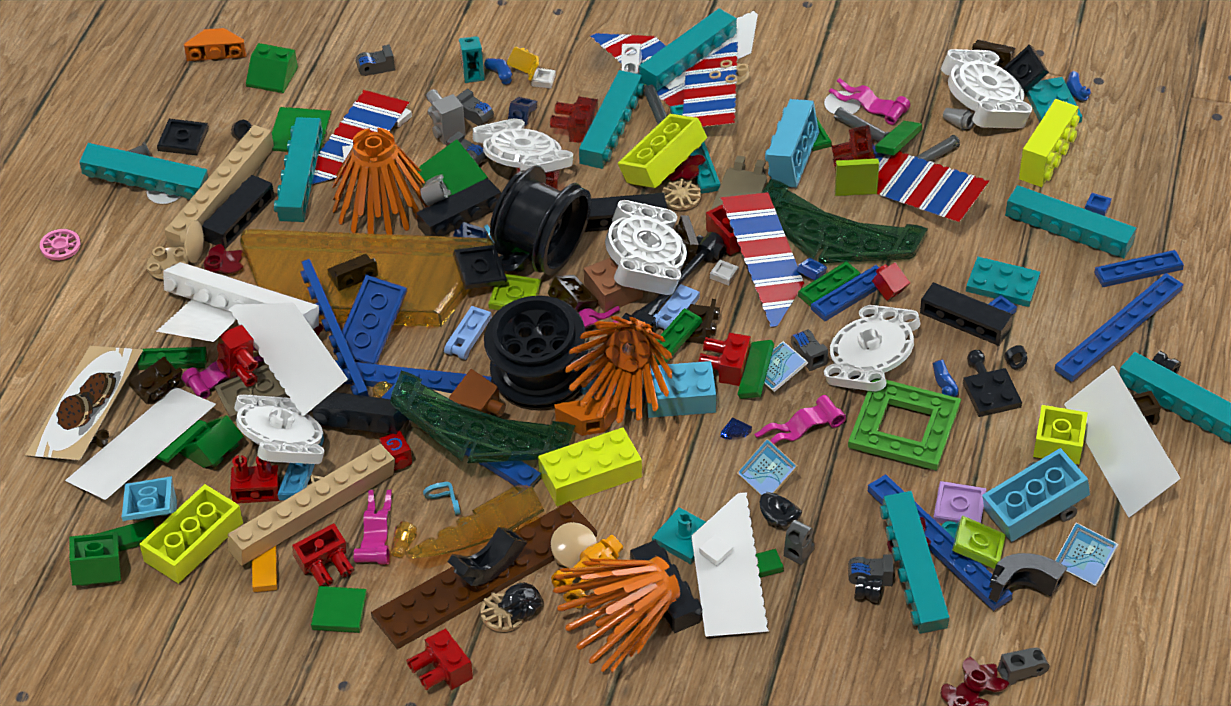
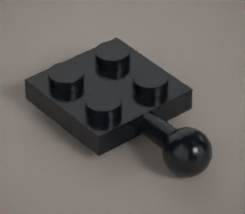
[963,350,1022,417]

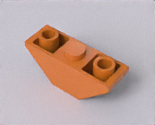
[184,28,246,61]
[554,395,621,436]

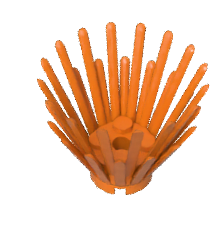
[332,128,428,237]
[565,316,672,423]
[553,556,680,673]

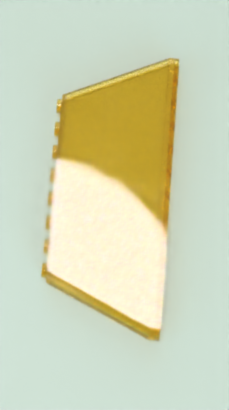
[240,229,494,327]

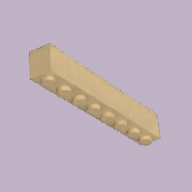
[165,125,274,248]
[228,444,395,566]

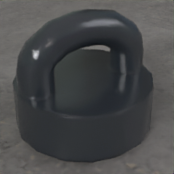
[231,119,252,140]
[1004,345,1028,370]

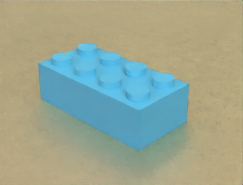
[765,99,819,187]
[982,448,1090,542]

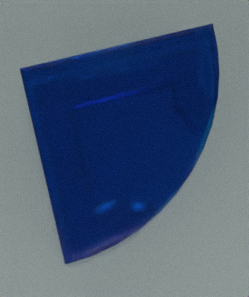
[721,417,752,440]

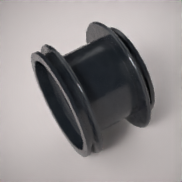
[490,165,592,275]
[484,296,590,410]

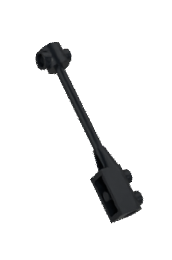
[622,232,727,346]

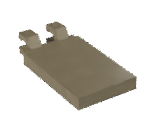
[711,155,767,210]
[215,364,290,422]

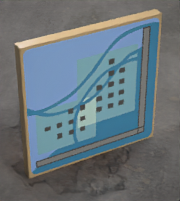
[737,439,799,495]

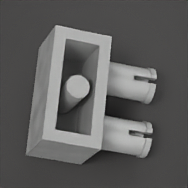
[426,89,466,145]

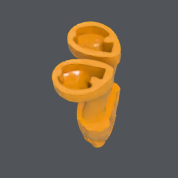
[551,535,623,609]

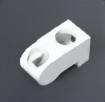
[621,44,642,74]

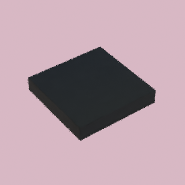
[1003,44,1049,95]
[157,119,209,156]
[453,245,507,290]

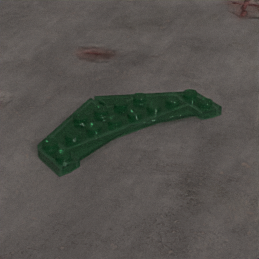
[762,179,928,264]
[390,370,575,463]

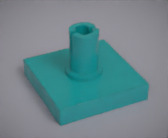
[652,507,706,564]

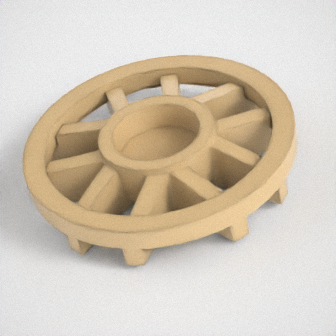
[662,179,701,211]
[480,593,525,632]

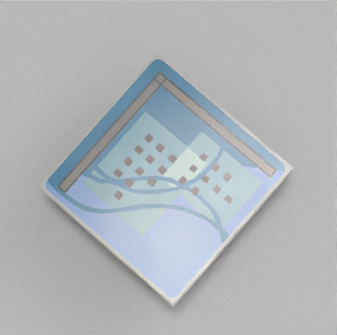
[764,341,808,392]
[1055,523,1119,586]

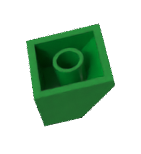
[246,43,298,93]
[179,415,244,468]
[69,532,121,586]

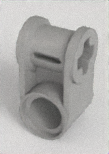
[420,174,451,206]

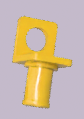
[507,46,539,81]

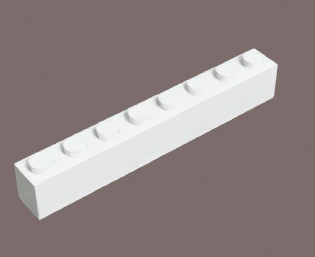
[163,262,319,329]

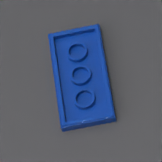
[333,275,407,364]

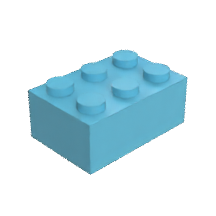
[644,361,716,418]

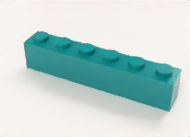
[639,8,737,91]
[579,70,645,169]
[274,117,323,222]
[79,143,209,200]
[1005,185,1136,259]
[1119,352,1231,443]
[880,491,950,634]

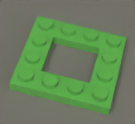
[848,378,961,471]

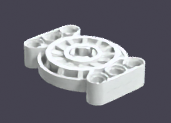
[941,49,1032,128]
[605,200,687,295]

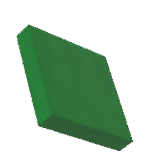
[311,586,367,633]

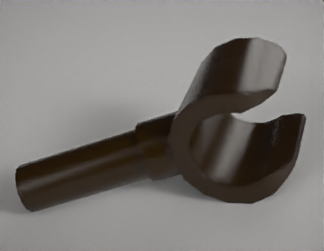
[90,429,109,448]

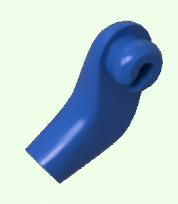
[484,58,512,85]
[1066,71,1091,101]
[932,359,958,397]

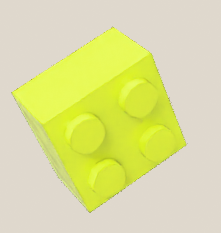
[1033,405,1088,465]

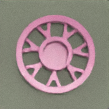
[40,229,81,261]

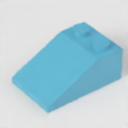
[122,476,177,521]

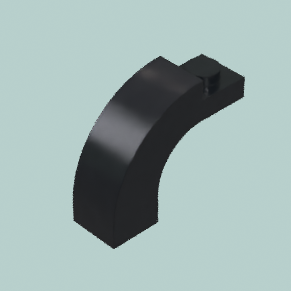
[447,527,527,586]
[988,553,1068,603]

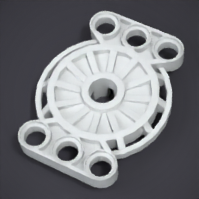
[472,119,573,173]
[824,305,921,391]
[234,395,325,464]

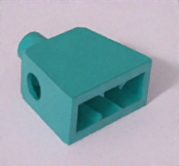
[459,36,485,83]

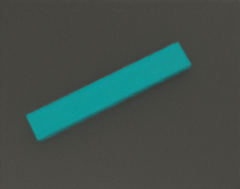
[670,104,721,194]

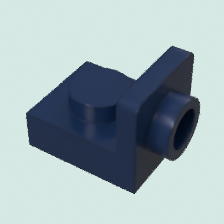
[508,97,538,126]
[452,222,487,249]

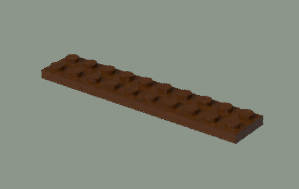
[371,501,597,650]

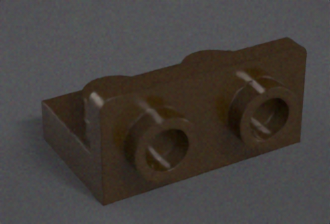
[972,40,1016,67]
[674,215,699,263]
[327,253,378,291]
[548,275,598,311]
[685,298,720,344]
[129,357,183,404]

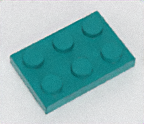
[1026,77,1083,123]
[966,256,1041,307]

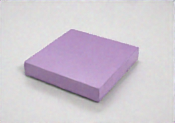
[933,481,986,523]

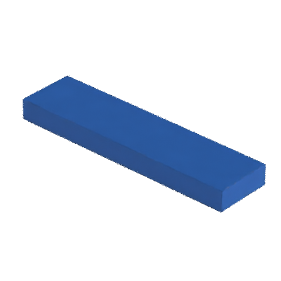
[1094,250,1184,287]
[811,265,880,321]

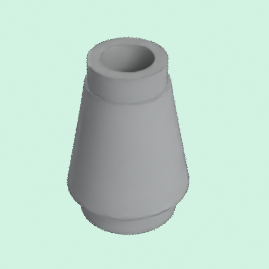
[943,108,974,130]

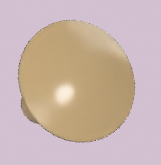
[709,60,749,85]
[180,220,204,263]
[147,246,189,279]
[551,523,597,568]

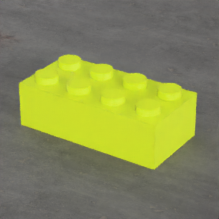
[1019,99,1080,187]
[617,114,707,188]
[538,427,642,506]
[140,484,243,584]

